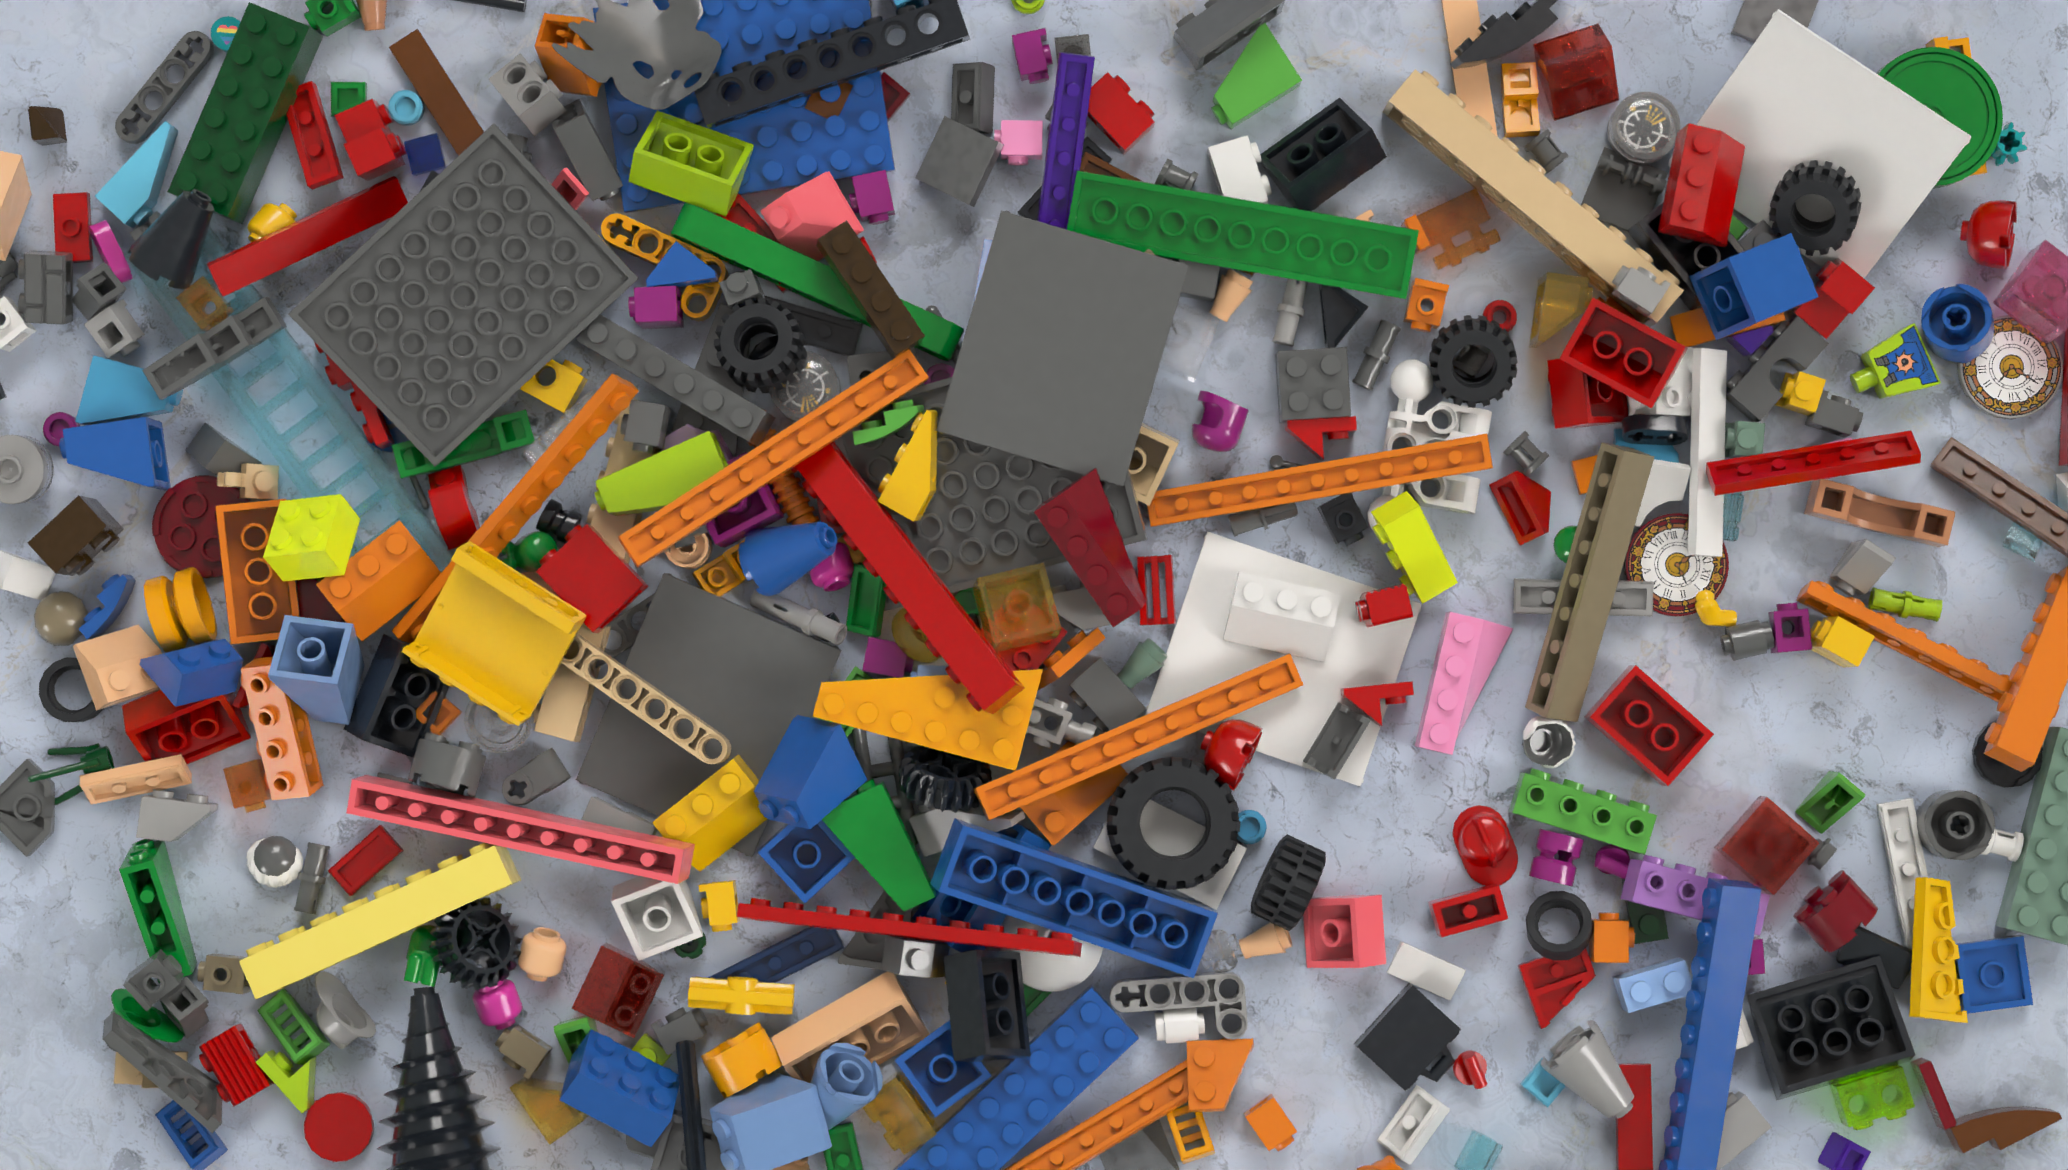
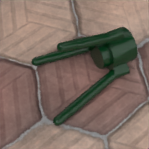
[27,743,115,805]

